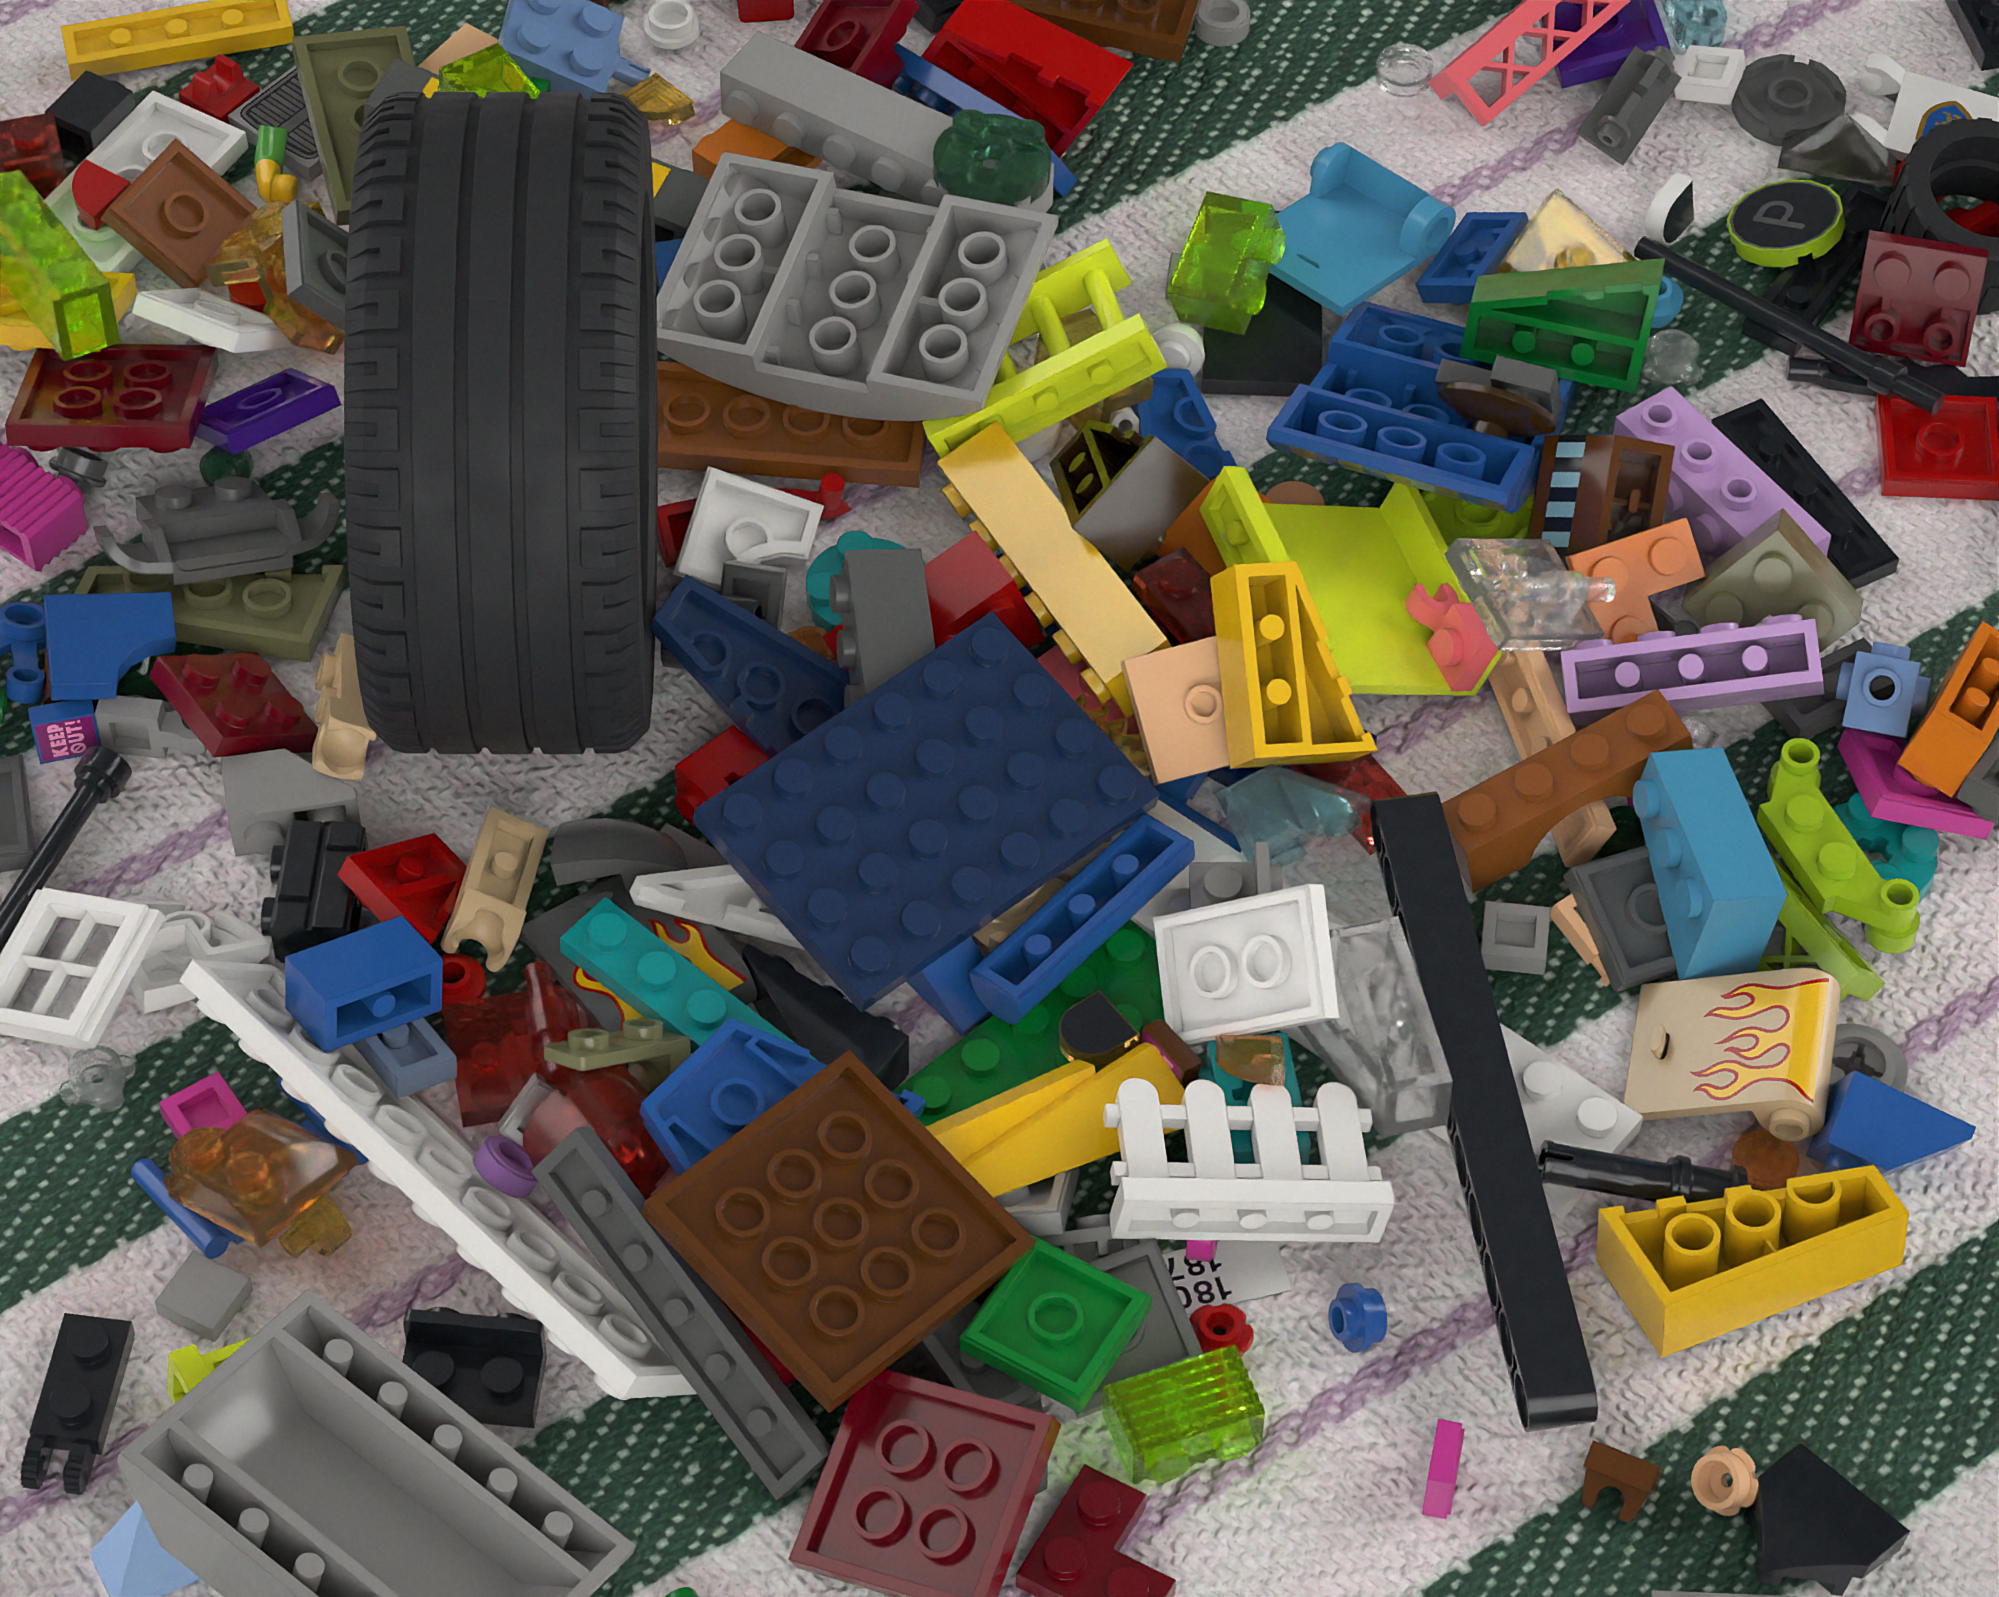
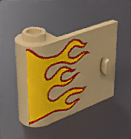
[1623,968,1841,1141]

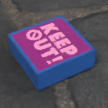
[28,700,102,764]

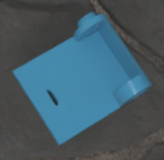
[1233,142,1456,317]

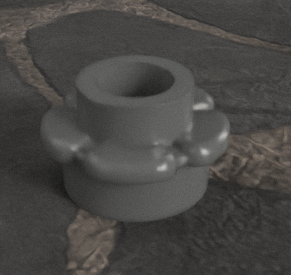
[49,447,108,495]

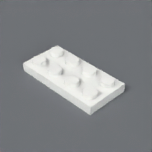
[13,91,248,273]

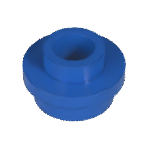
[1328,1283,1387,1353]

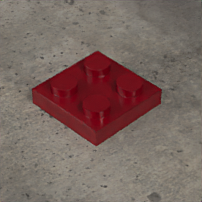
[149,652,319,757]

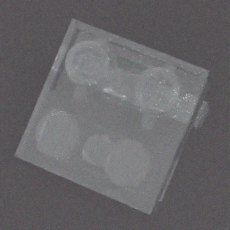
[1444,538,1616,650]

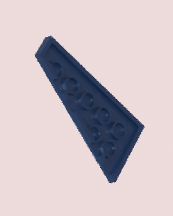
[651,574,851,758]

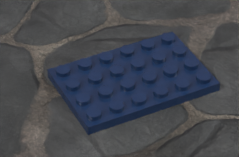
[692,612,1160,1013]

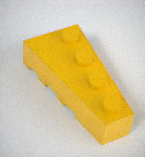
[1596,1165,1909,1358]

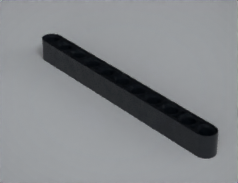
[1370,791,1598,1432]

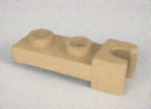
[312,632,377,780]
[441,806,549,972]

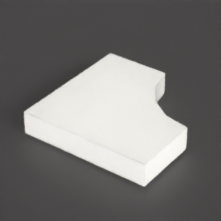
[670,466,824,594]

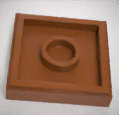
[101,138,265,289]

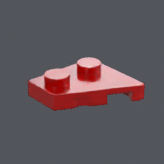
[337,832,467,946]

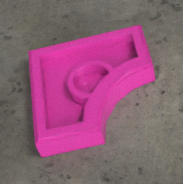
[1837,728,1994,840]

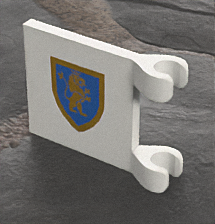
[1841,52,1999,161]

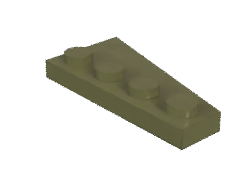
[74,565,346,662]

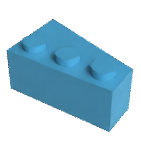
[1633,747,1788,980]

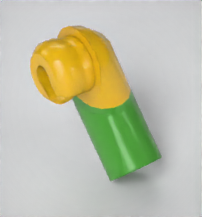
[254,125,298,206]

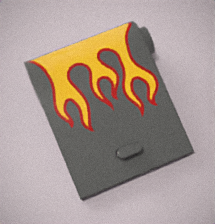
[519,873,757,1074]

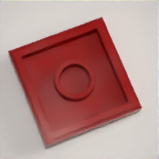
[1874,393,1999,501]

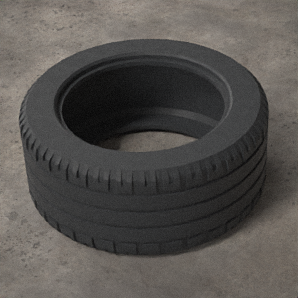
[344,91,658,754]

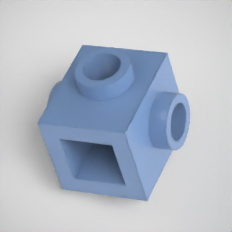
[1835,641,1932,738]

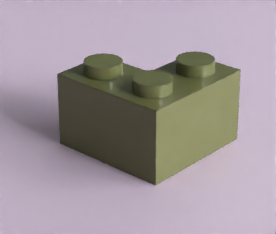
[1681,508,1864,653]

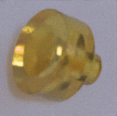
[279,1187,352,1258]

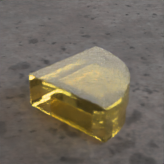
[622,73,695,125]

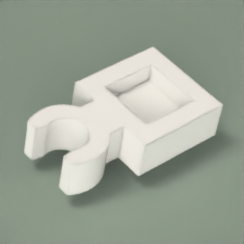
[1671,45,1746,105]

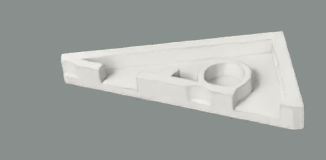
[629,864,805,950]

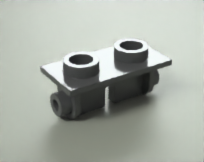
[1576,46,1682,165]

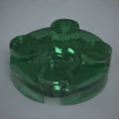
[933,109,1051,207]

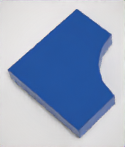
[43,592,176,701]

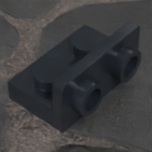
[402,1307,547,1428]

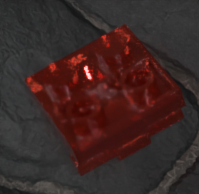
[442,961,595,1128]

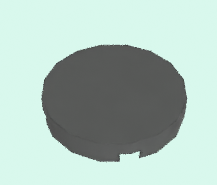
[1732,54,1846,148]

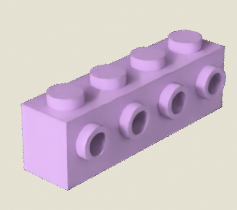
[1613,386,1831,559]
[1560,614,1825,726]

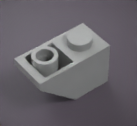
[221,748,361,857]

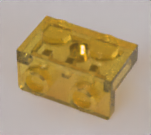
[203,201,326,309]

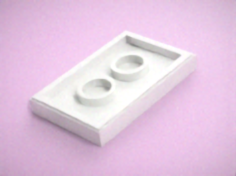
[1153,884,1340,1047]

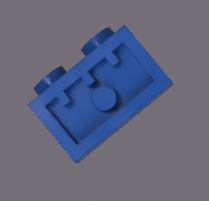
[1415,212,1543,305]

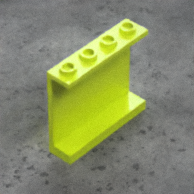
[1199,466,1503,696]

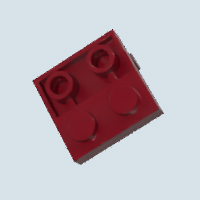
[1848,230,1988,367]

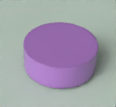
[473,1136,539,1198]

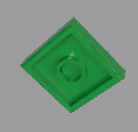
[960,1235,1152,1413]

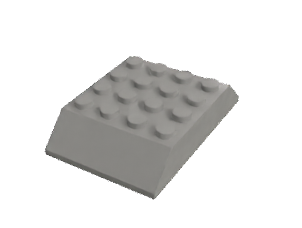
[117,1288,636,1597]

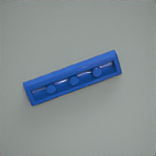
[969,813,1195,1024]

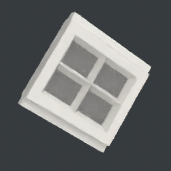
[0,887,166,1050]

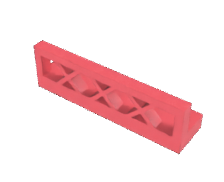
[1427,0,1631,127]

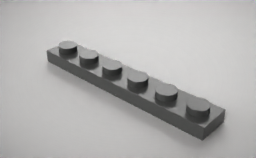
[531,1125,832,1500]

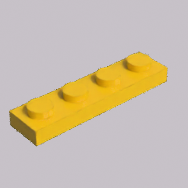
[60,0,294,81]

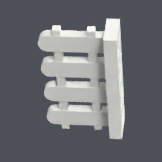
[1103,1078,1395,1243]

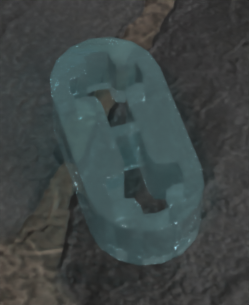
[1660,0,1727,50]

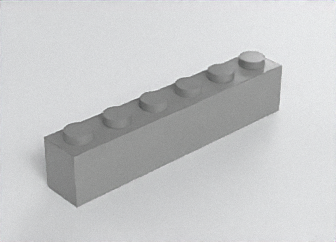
[720,31,1054,213]

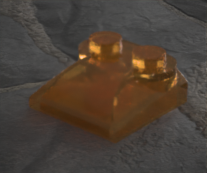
[163,1106,358,1248]

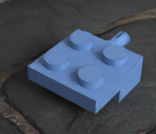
[493,0,651,99]

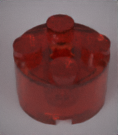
[523,1064,670,1200]

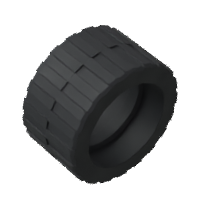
[1880,117,1999,315]

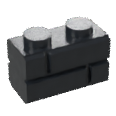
[261,820,369,963]

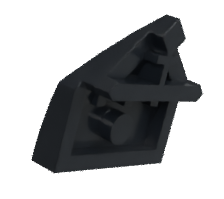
[1744,1443,1910,1596]

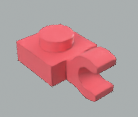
[1405,583,1500,691]

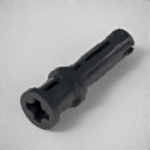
[1537,1140,1748,1203]

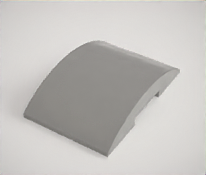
[656,152,1059,421]

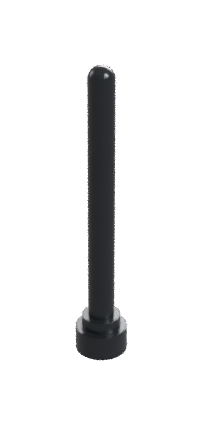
[0,745,132,953]

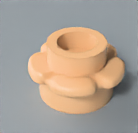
[1691,1446,1759,1516]

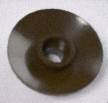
[1438,381,1558,439]

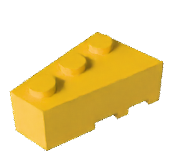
[1210,561,1378,769]

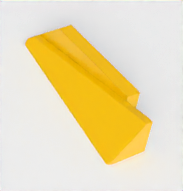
[925,1042,1185,1198]

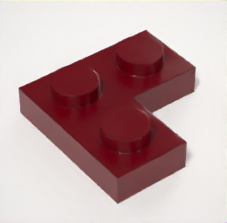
[1016,1464,1176,1597]

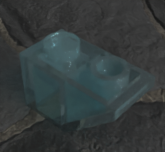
[1215,764,1372,868]

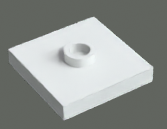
[132,288,296,353]

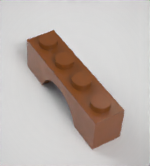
[1442,689,1693,894]

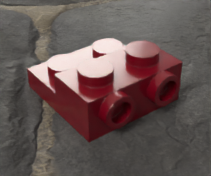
[794,0,920,90]

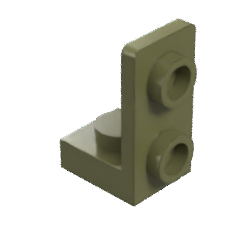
[544,1018,690,1110]

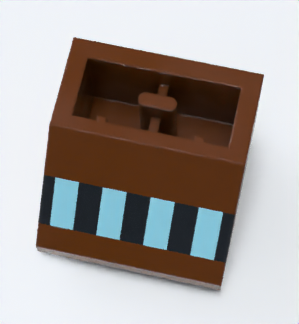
[1524,435,1675,564]

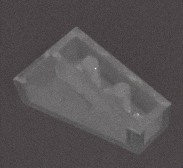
[1297,916,1453,1138]

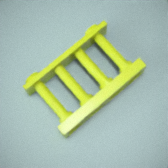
[922,237,1167,459]

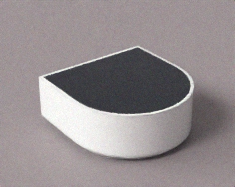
[1644,172,1695,244]

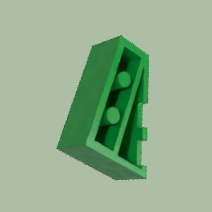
[1459,258,1665,394]

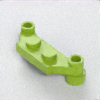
[1756,738,1920,954]

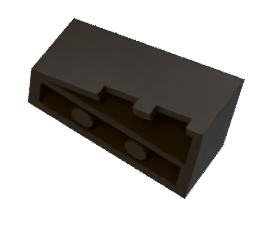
[1049,419,1210,572]

